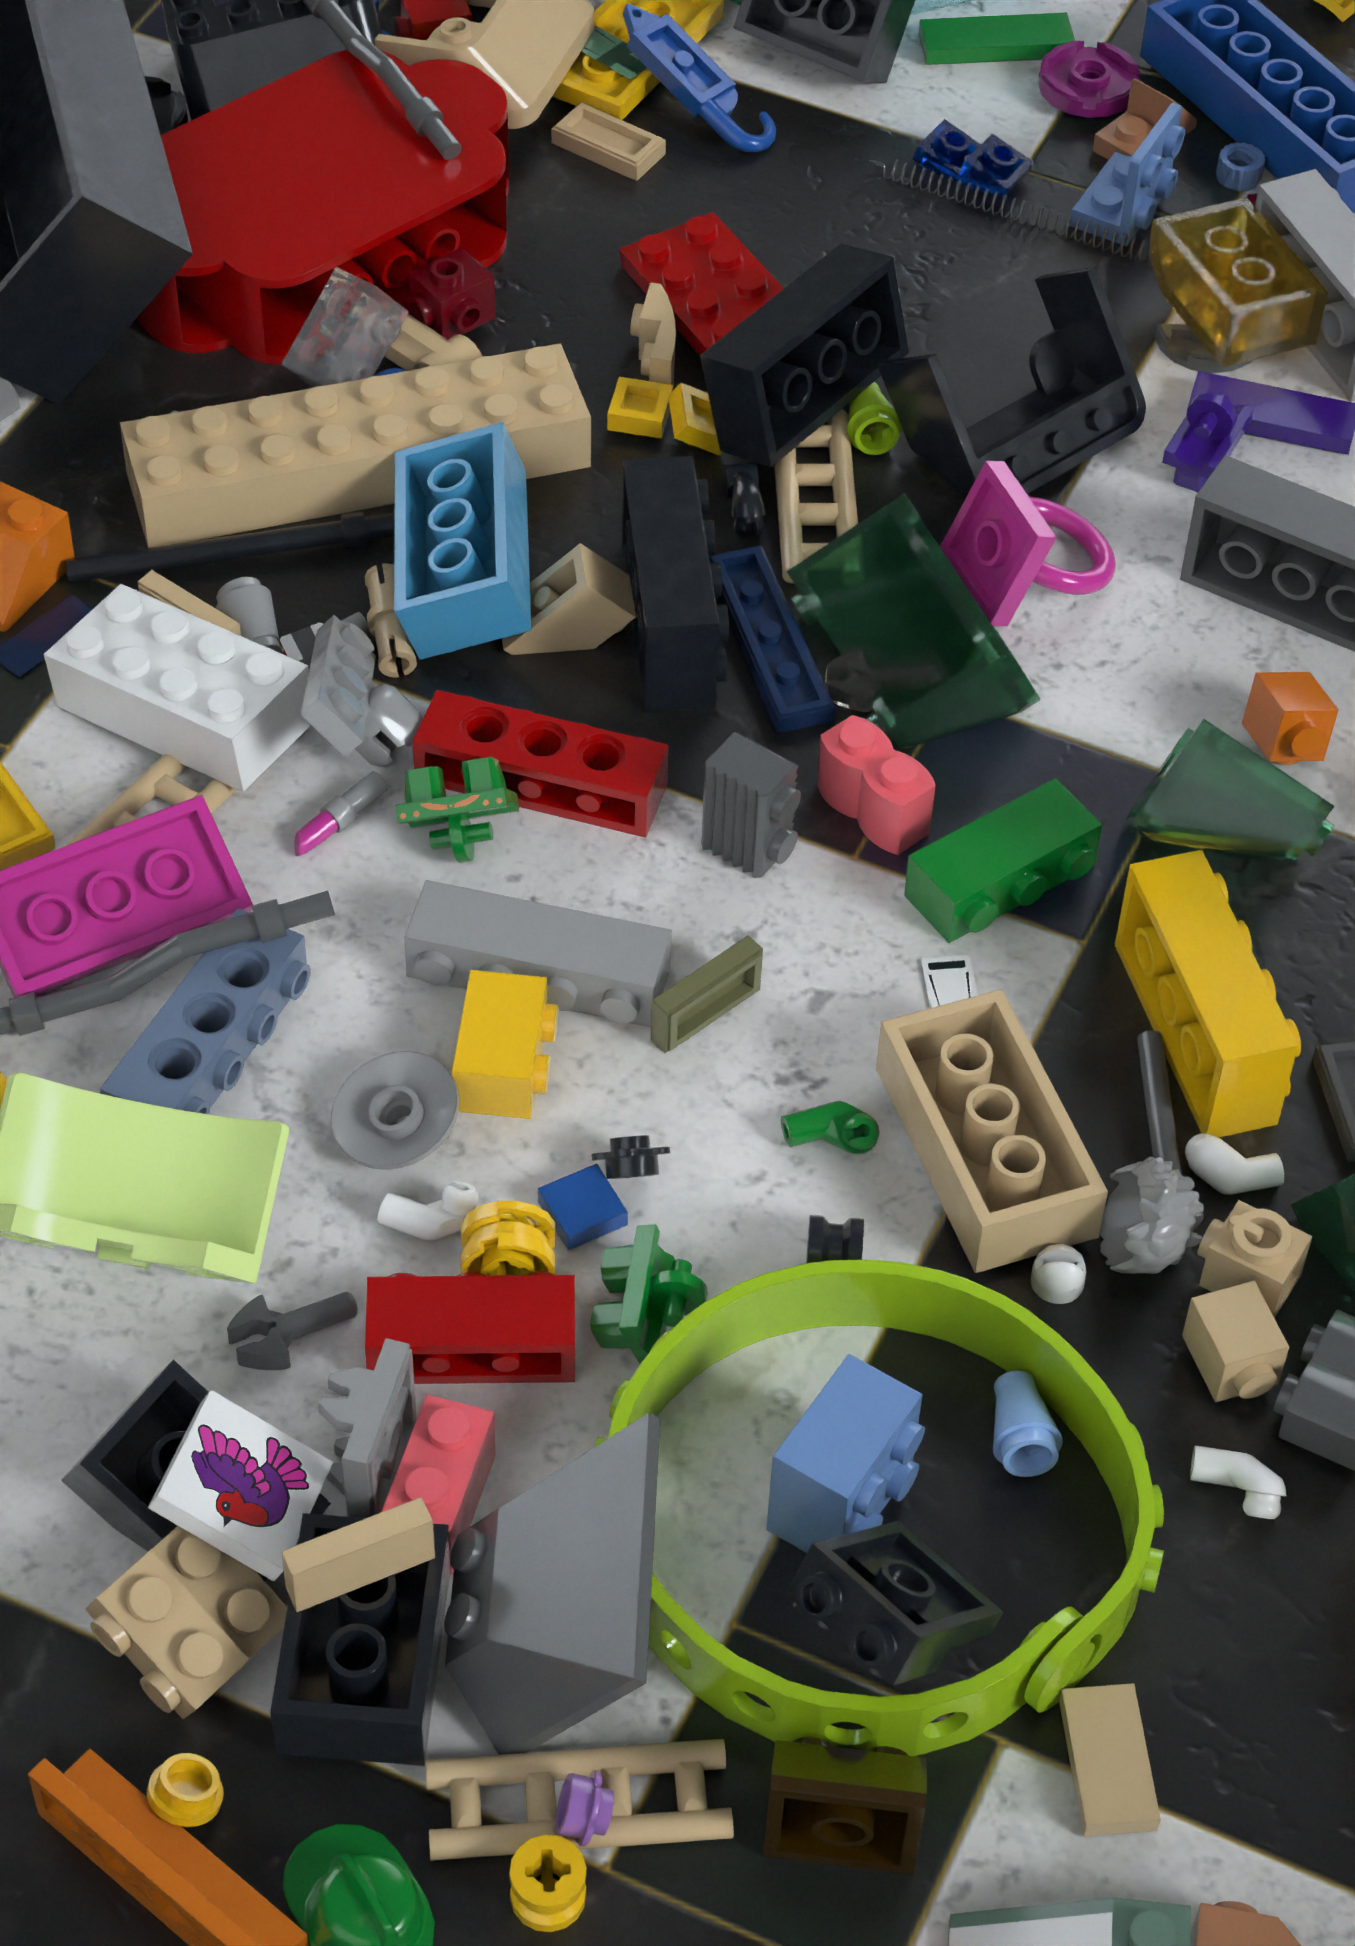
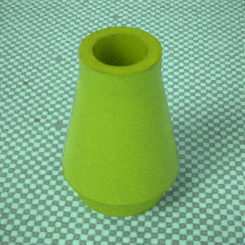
[847,382,902,455]

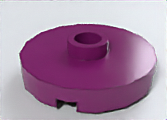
[1038,41,1140,118]

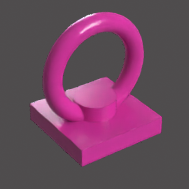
[939,461,1116,626]

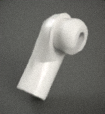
[1185,1133,1284,1195]
[377,1181,479,1241]
[1190,1445,1287,1520]

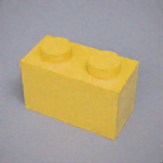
[452,970,559,1119]

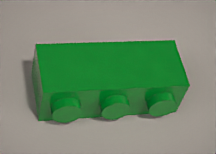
[904,778,1102,943]

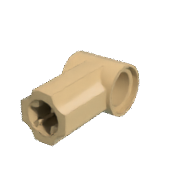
[374,309,482,371]

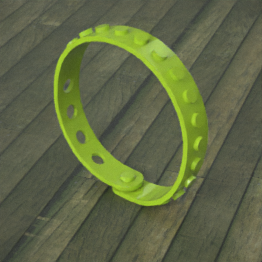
[595,1260,1164,1756]

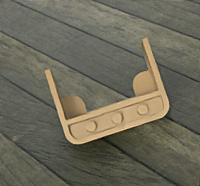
[375,0,596,129]

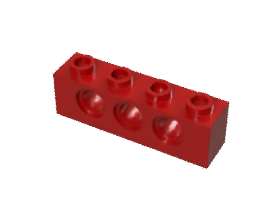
[413,690,669,838]

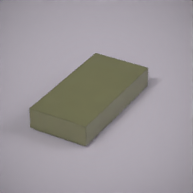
[650,935,763,1053]

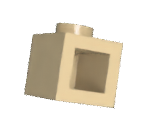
[1182,1280,1289,1403]

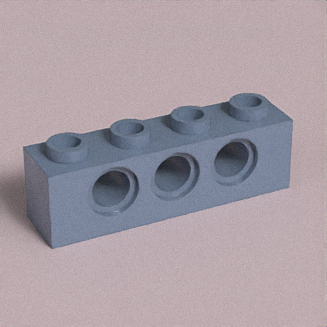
[100,908,311,1114]

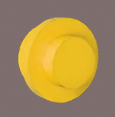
[147,1753,224,1827]

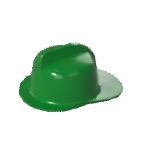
[283,1824,435,1946]

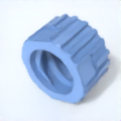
[1216,142,1266,191]

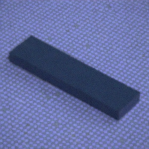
[709,545,835,734]

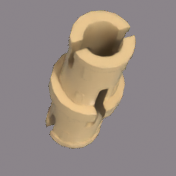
[365,563,417,677]

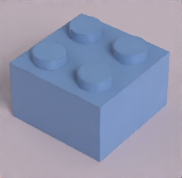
[766,1354,925,1553]

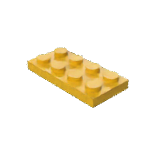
[552,0,724,120]

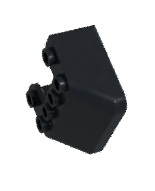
[161,0,382,121]

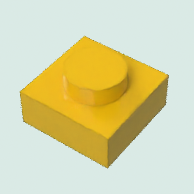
[607,377,673,439]
[668,383,722,455]

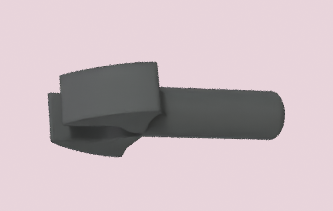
[227,1292,358,1370]

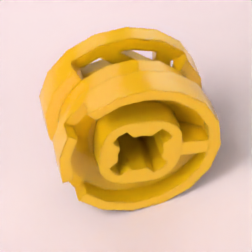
[460,1201,555,1276]

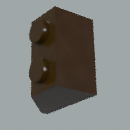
[763,1737,927,1875]

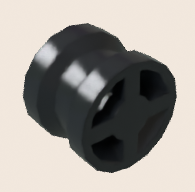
[806,1215,864,1263]

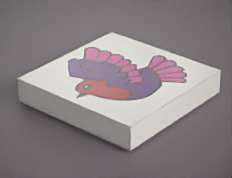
[148,1390,333,1582]

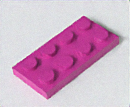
[0,795,253,998]

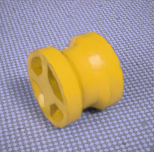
[509,1834,587,1932]

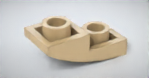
[630,282,676,386]

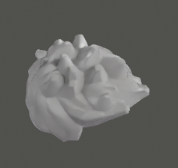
[1099,1156,1204,1274]

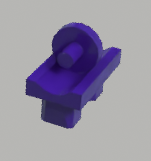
[1162,390,1254,492]

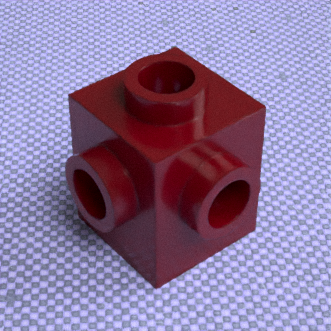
[407,247,495,340]

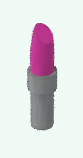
[294,771,388,856]

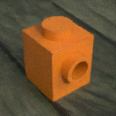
[1242,672,1339,765]

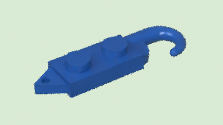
[623,3,777,153]

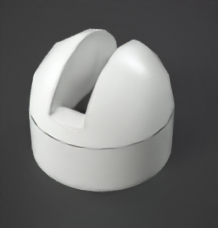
[1031,1244,1087,1304]

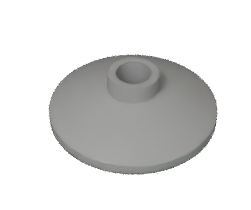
[331,1051,459,1170]

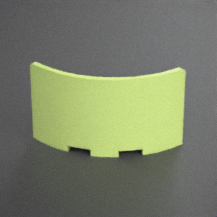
[0,1073,289,1284]

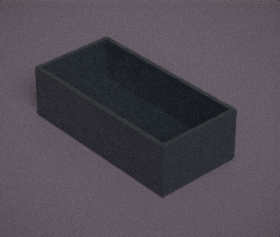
[0,0,193,405]

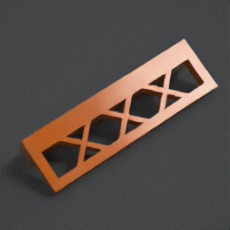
[28,1749,309,1946]

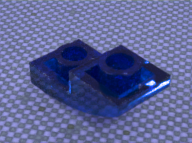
[912,119,1034,196]

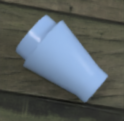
[993,1371,1063,1477]

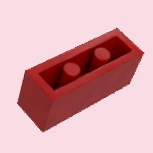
[365,1271,575,1384]

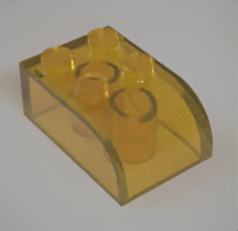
[1150,197,1328,368]

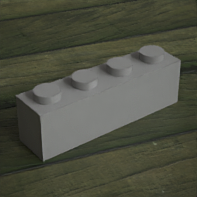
[404,880,672,1027]

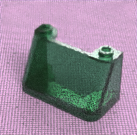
[787,493,1041,750]
[1119,719,1335,861]

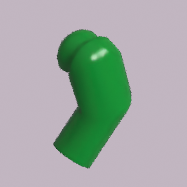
[781,1101,880,1154]

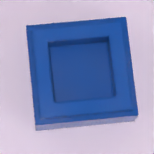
[538,1163,628,1250]

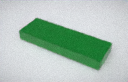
[918,12,1075,65]

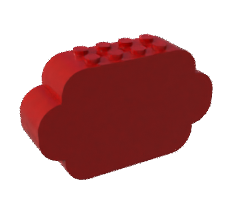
[136,50,509,365]

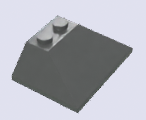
[444,1413,661,1755]

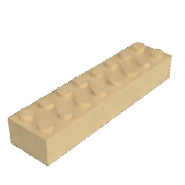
[120,343,591,548]

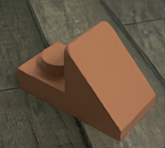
[1093,78,1197,160]

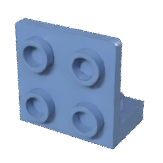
[1070,103,1185,246]

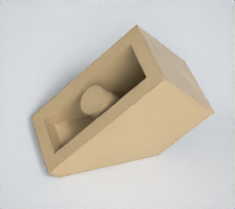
[502,543,636,655]

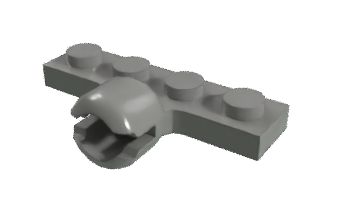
[301,615,423,767]

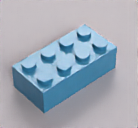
[394,422,531,660]

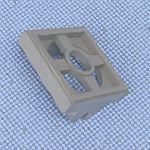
[319,1338,416,1518]

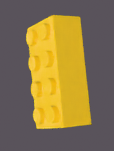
[1115,849,1301,1138]

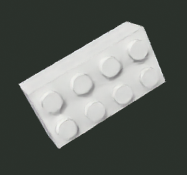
[44,584,311,792]

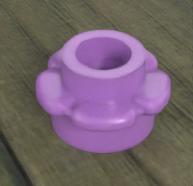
[555,1770,614,1847]

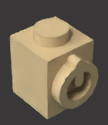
[1197,1200,1312,1318]

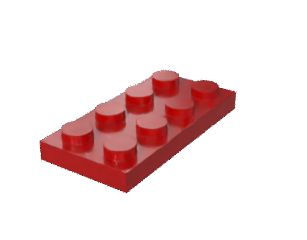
[619,212,784,355]

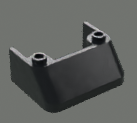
[877,267,1146,496]

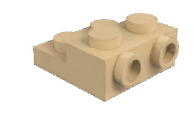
[85,1526,287,1719]

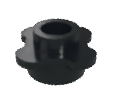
[591,1135,670,1179]

